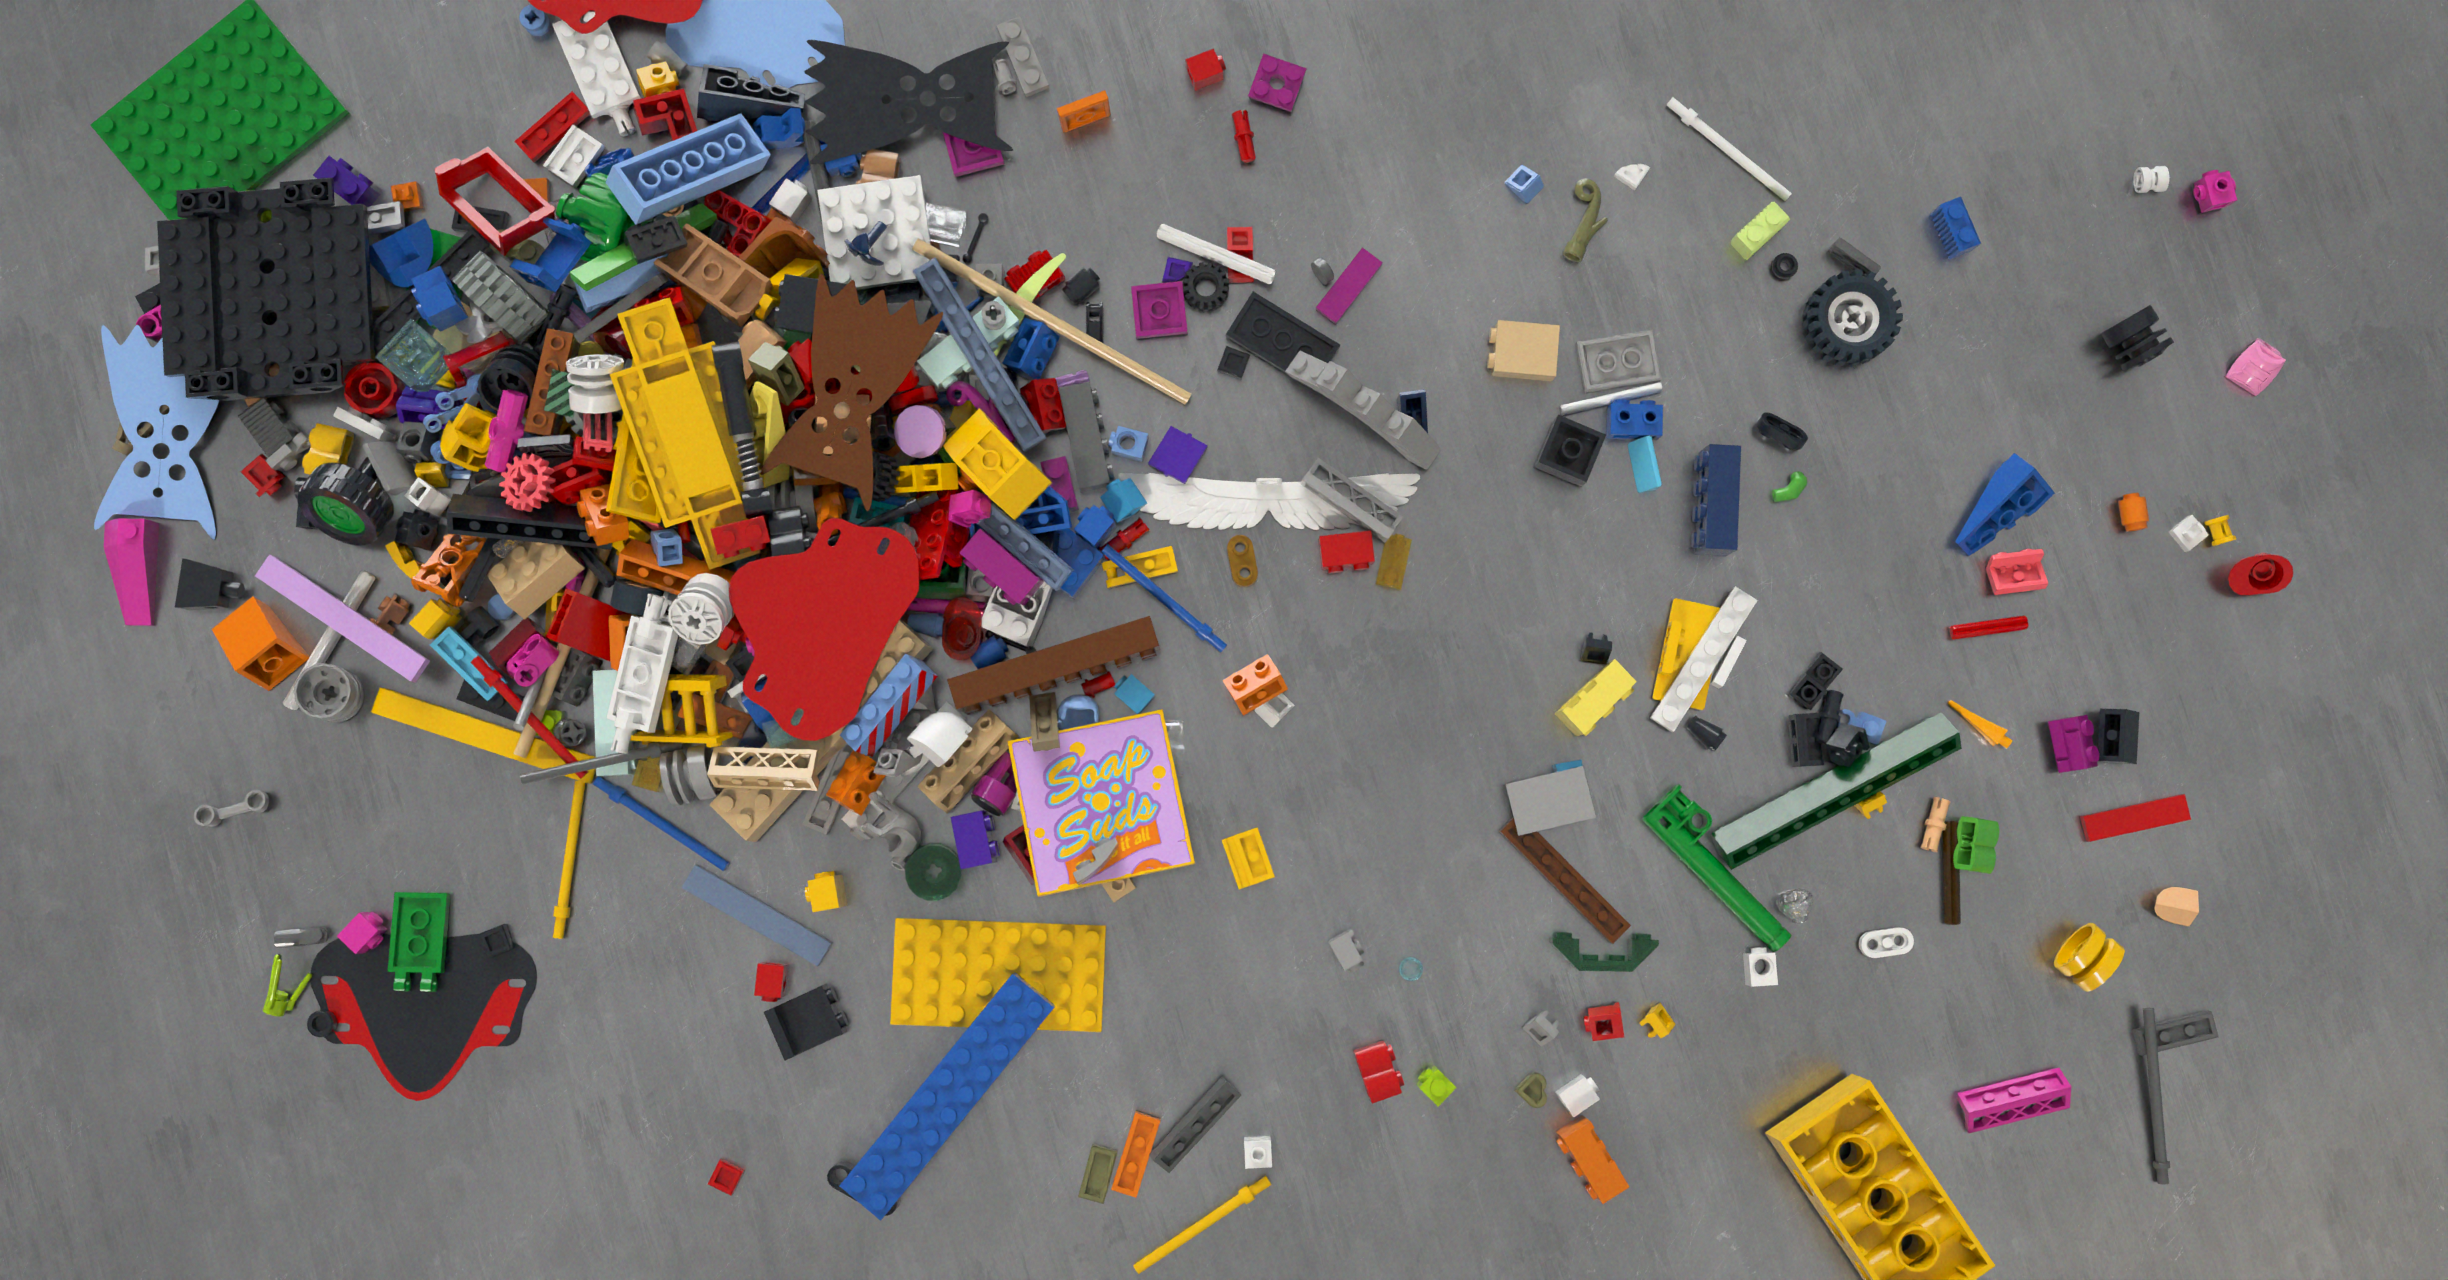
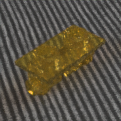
[1376,534,1412,590]

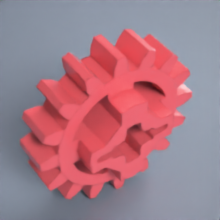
[499,453,556,512]

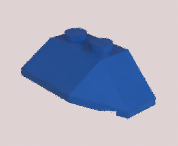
[969,486,1072,538]

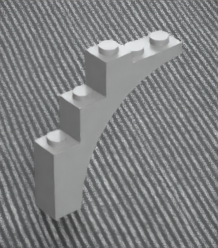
[1285,351,1441,470]

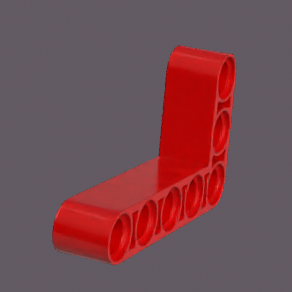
[704,190,772,257]

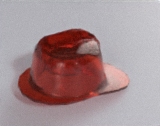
[942,597,983,660]

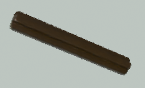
[1943,821,1961,925]

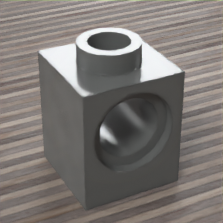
[396,422,440,464]

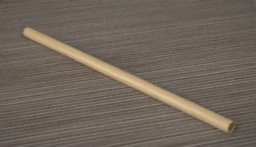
[912,238,1191,405]
[513,548,611,758]

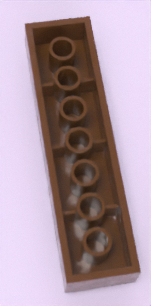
[947,616,1161,715]

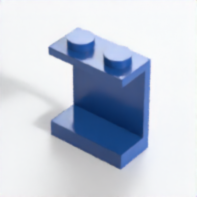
[509,217,592,292]

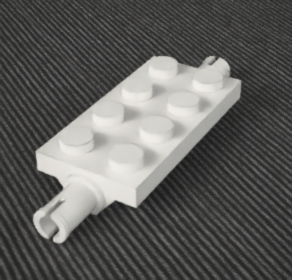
[552,10,641,137]
[607,594,678,754]

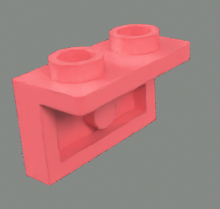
[1986,549,2048,595]

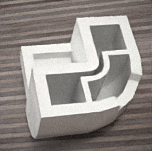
[907,712,972,767]

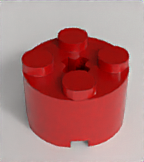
[344,362,406,420]

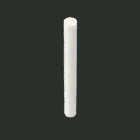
[1560,382,1662,416]

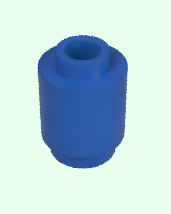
[969,635,1009,669]

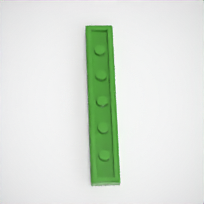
[570,203,717,291]

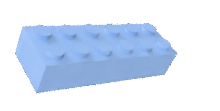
[605,113,771,225]

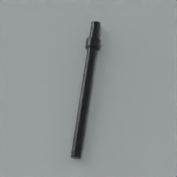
[828,491,940,546]

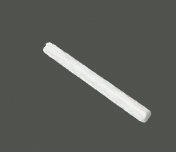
[283,571,375,710]

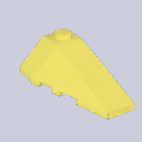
[749,381,790,487]

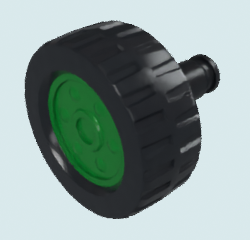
[297,457,394,546]

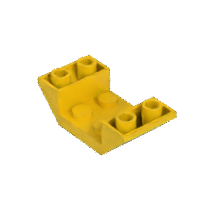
[943,408,1052,520]

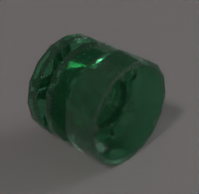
[905,843,962,901]

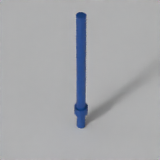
[1101,544,1227,652]
[593,776,729,871]

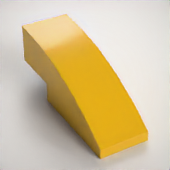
[890,463,958,493]

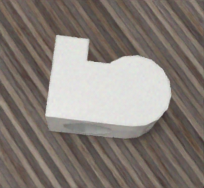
[404,477,451,517]

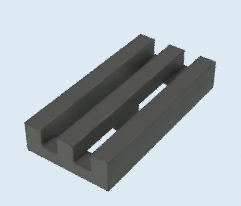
[1828,237,1881,276]

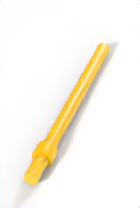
[553,781,586,939]
[1133,1176,1272,1274]

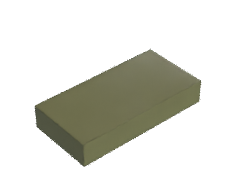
[1078,1144,1118,1204]

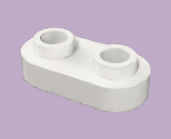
[1859,927,1914,958]

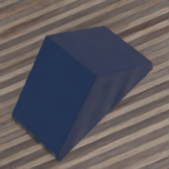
[1396,389,1428,433]

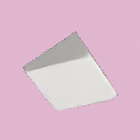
[1254,693,1295,728]

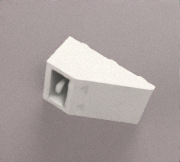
[979,581,1053,646]

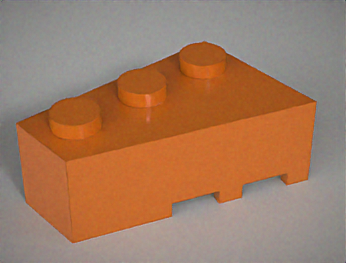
[1556,1115,1629,1204]

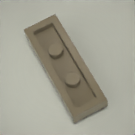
[1029,692,1060,752]

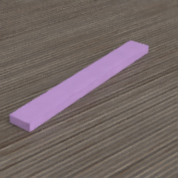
[255,554,430,683]

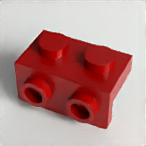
[1020,378,1066,434]

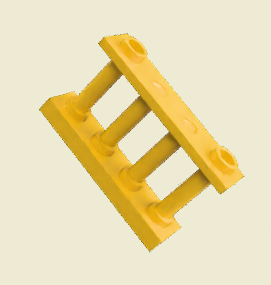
[630,674,733,747]

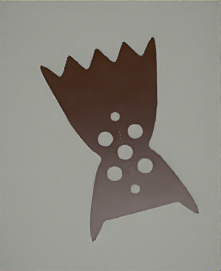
[760,273,943,511]

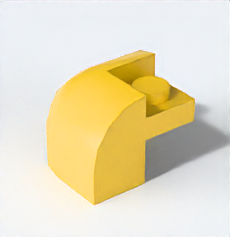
[440,403,497,472]

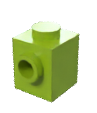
[1416,1065,1457,1107]

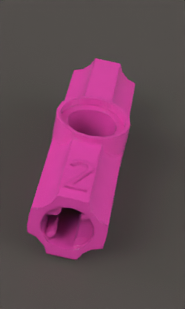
[485,389,528,472]

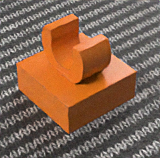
[391,181,423,212]

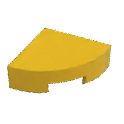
[755,293,778,321]

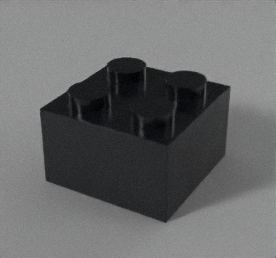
[1534,415,1606,487]

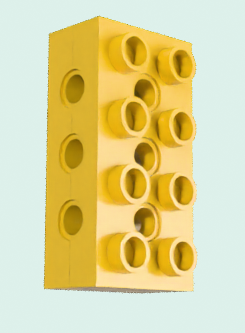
[1765,1074,1995,1280]

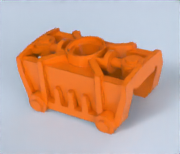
[411,534,486,608]

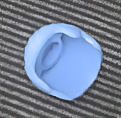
[1058,694,1100,730]

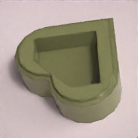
[1514,1072,1547,1108]

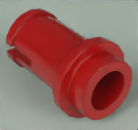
[1081,671,1115,698]

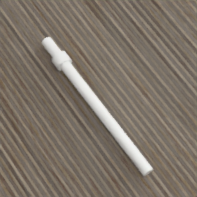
[1667,97,1792,201]

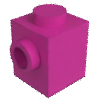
[337,912,388,954]

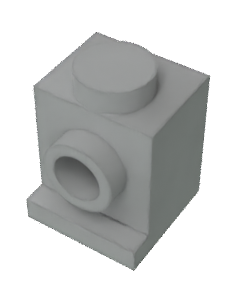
[1328,929,1365,972]

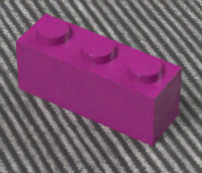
[960,529,1044,605]

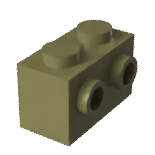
[748,342,805,406]

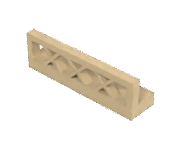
[707,747,820,791]

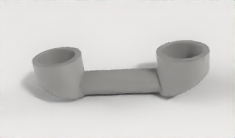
[194,790,269,827]

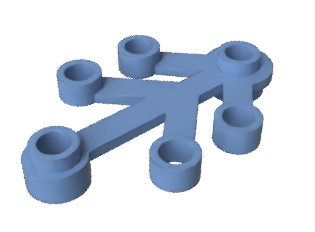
[423,374,497,464]

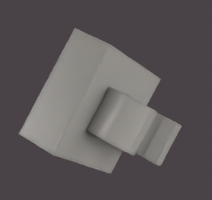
[1523,1010,1559,1047]

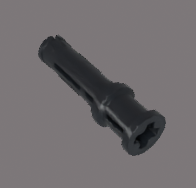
[532,283,579,357]

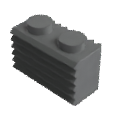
[238,398,300,457]

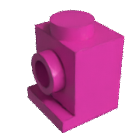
[948,490,992,528]

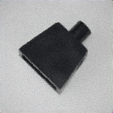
[175,558,245,610]

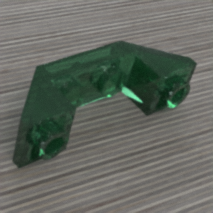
[1549,932,1659,972]

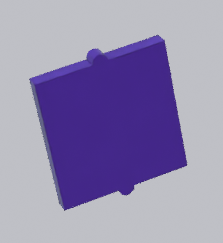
[1148,426,1208,484]

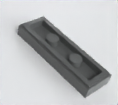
[2132,1011,2219,1056]

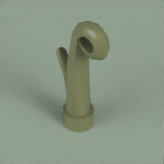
[1563,179,1608,262]

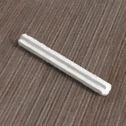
[1157,224,1276,284]

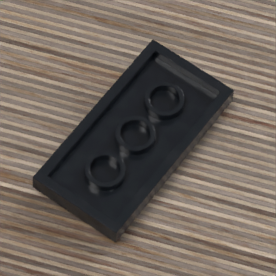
[1226,291,1340,390]

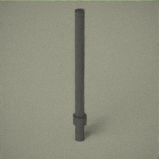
[520,742,683,784]

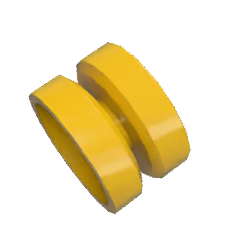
[2054,923,2125,992]

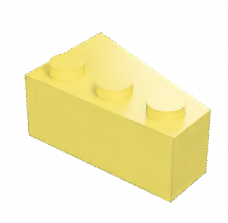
[1555,659,1637,736]

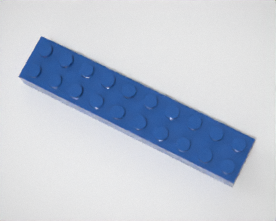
[839,973,1055,1221]

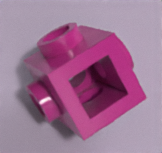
[2193,170,2237,213]

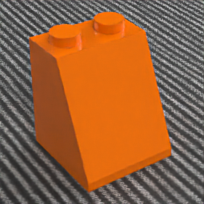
[212,596,309,691]

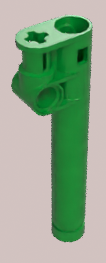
[1642,784,1792,952]

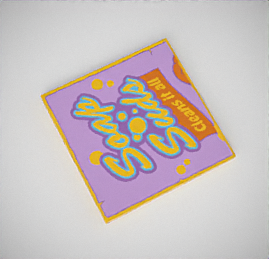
[1007,709,1195,897]

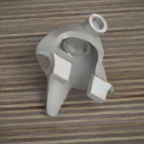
[849,792,921,871]

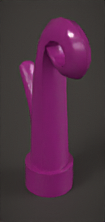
[946,381,1016,443]

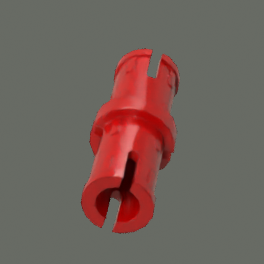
[1099,517,1149,561]

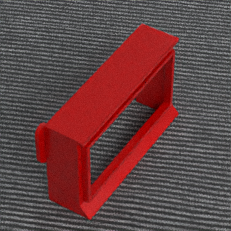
[435,147,555,257]

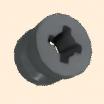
[554,719,586,746]

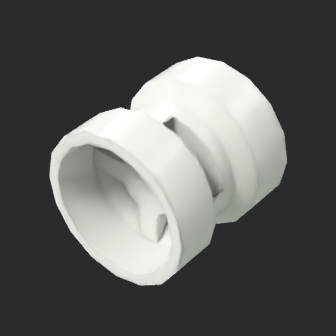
[2133,166,2170,193]

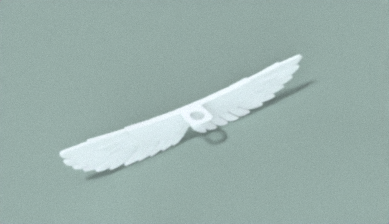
[1117,473,1420,530]

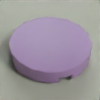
[894,405,946,458]

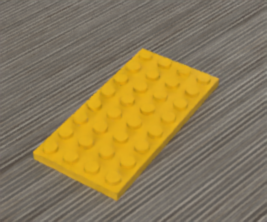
[890,918,1106,1032]

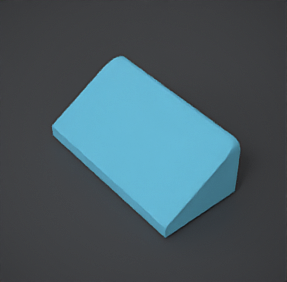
[1628,436,1662,493]

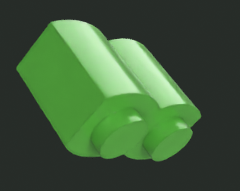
[1953,816,1999,874]

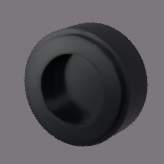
[307,1010,337,1037]

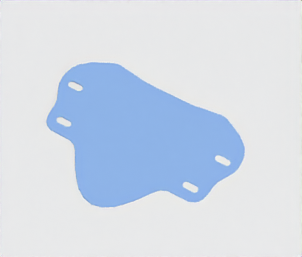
[666,0,845,88]

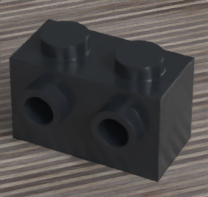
[2098,708,2140,764]

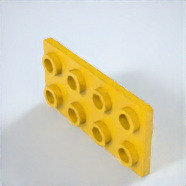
[1652,598,1720,710]

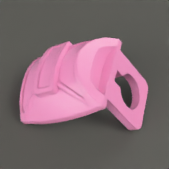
[2225,337,2286,396]

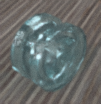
[1399,957,1423,981]

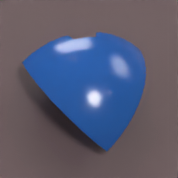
[369,218,433,287]

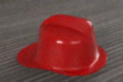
[2228,553,2294,595]

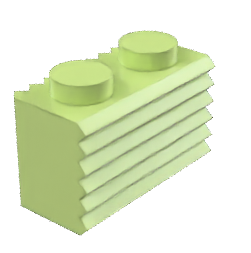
[1731,202,1790,260]

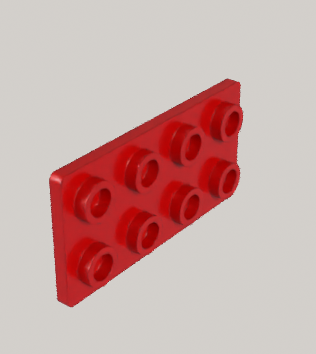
[906,484,970,580]

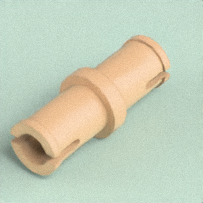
[1920,797,1951,852]

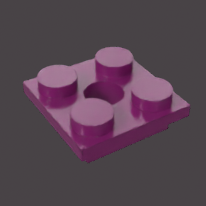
[1248,53,1307,112]

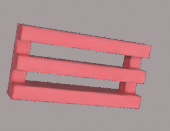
[583,412,613,452]

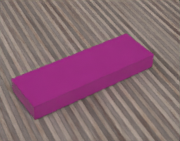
[1316,247,1383,324]

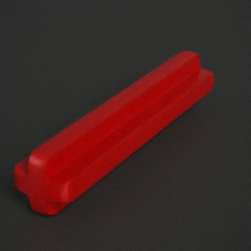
[1949,616,2029,640]

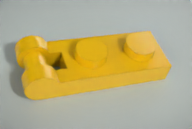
[1101,546,1178,589]

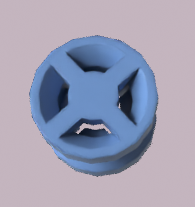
[519,5,551,36]

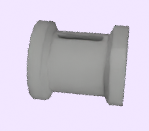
[981,301,1006,330]

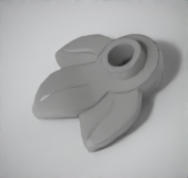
[455,301,503,343]

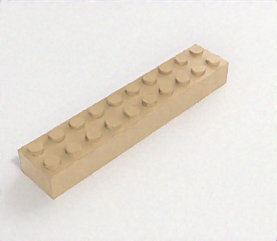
[710,618,933,842]

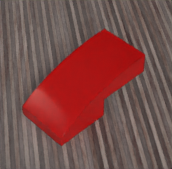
[1227,227,1254,283]

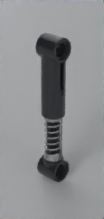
[711,341,773,518]

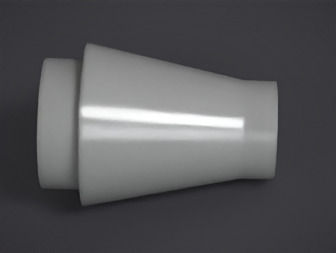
[647,41,688,77]

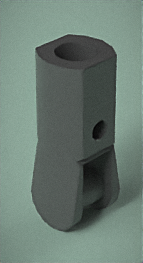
[274,927,329,948]

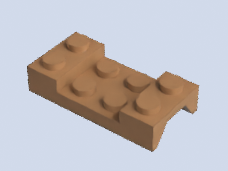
[653,223,774,327]

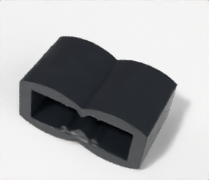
[768,505,812,556]

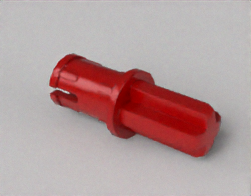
[1232,110,1256,163]

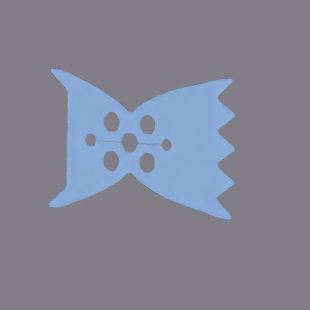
[94,325,219,540]

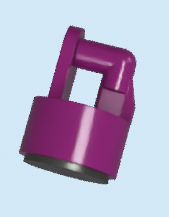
[970,752,1017,816]

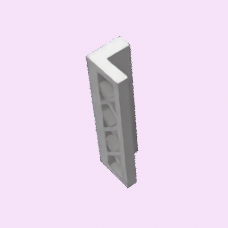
[1300,458,1403,543]

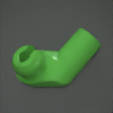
[1772,471,1807,502]

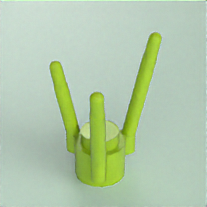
[263,954,312,1017]

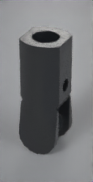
[1086,302,1104,343]

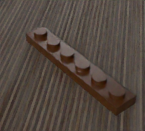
[1499,817,1631,944]

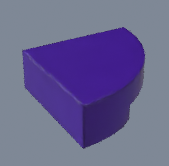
[1162,257,1193,283]

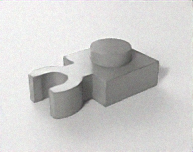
[265,432,311,472]

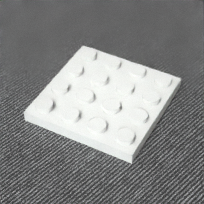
[818,175,931,290]

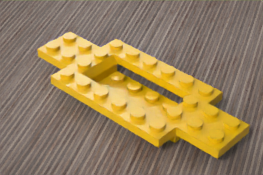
[610,297,766,570]

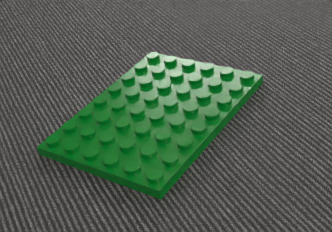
[91,0,349,220]

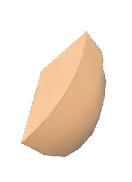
[2154,887,2199,926]

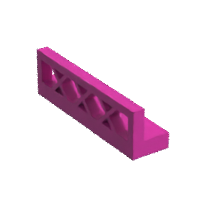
[1957,1068,2071,1134]

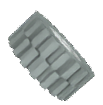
[452,251,548,343]

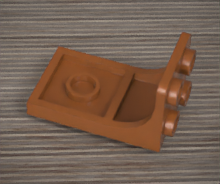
[738,216,830,308]

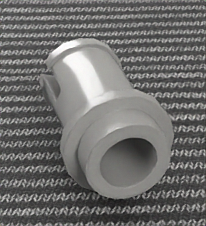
[992,59,1017,94]

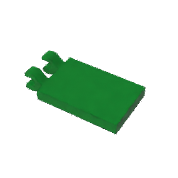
[387,892,450,992]

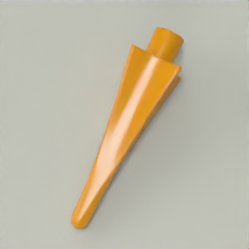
[1948,700,2013,749]

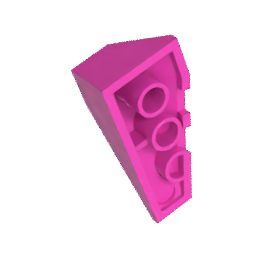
[104,518,159,626]

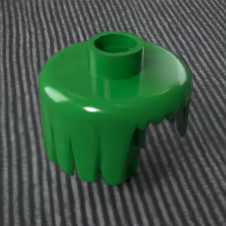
[556,172,651,262]

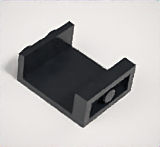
[764,983,848,1061]

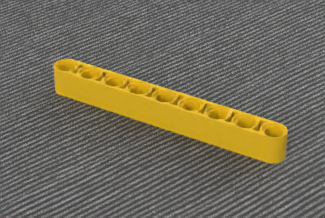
[371,687,596,784]

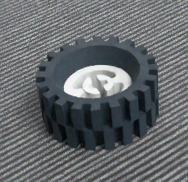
[1802,269,1903,367]

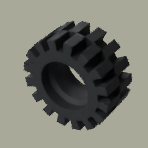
[1183,262,1229,312]
[854,451,900,502]

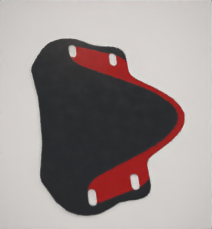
[310,934,536,1101]

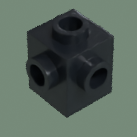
[394,509,439,551]

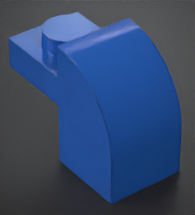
[752,108,805,150]

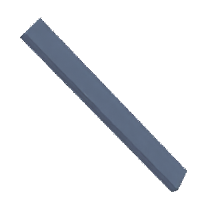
[913,257,1047,452]

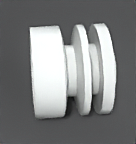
[566,354,624,414]
[669,573,735,645]

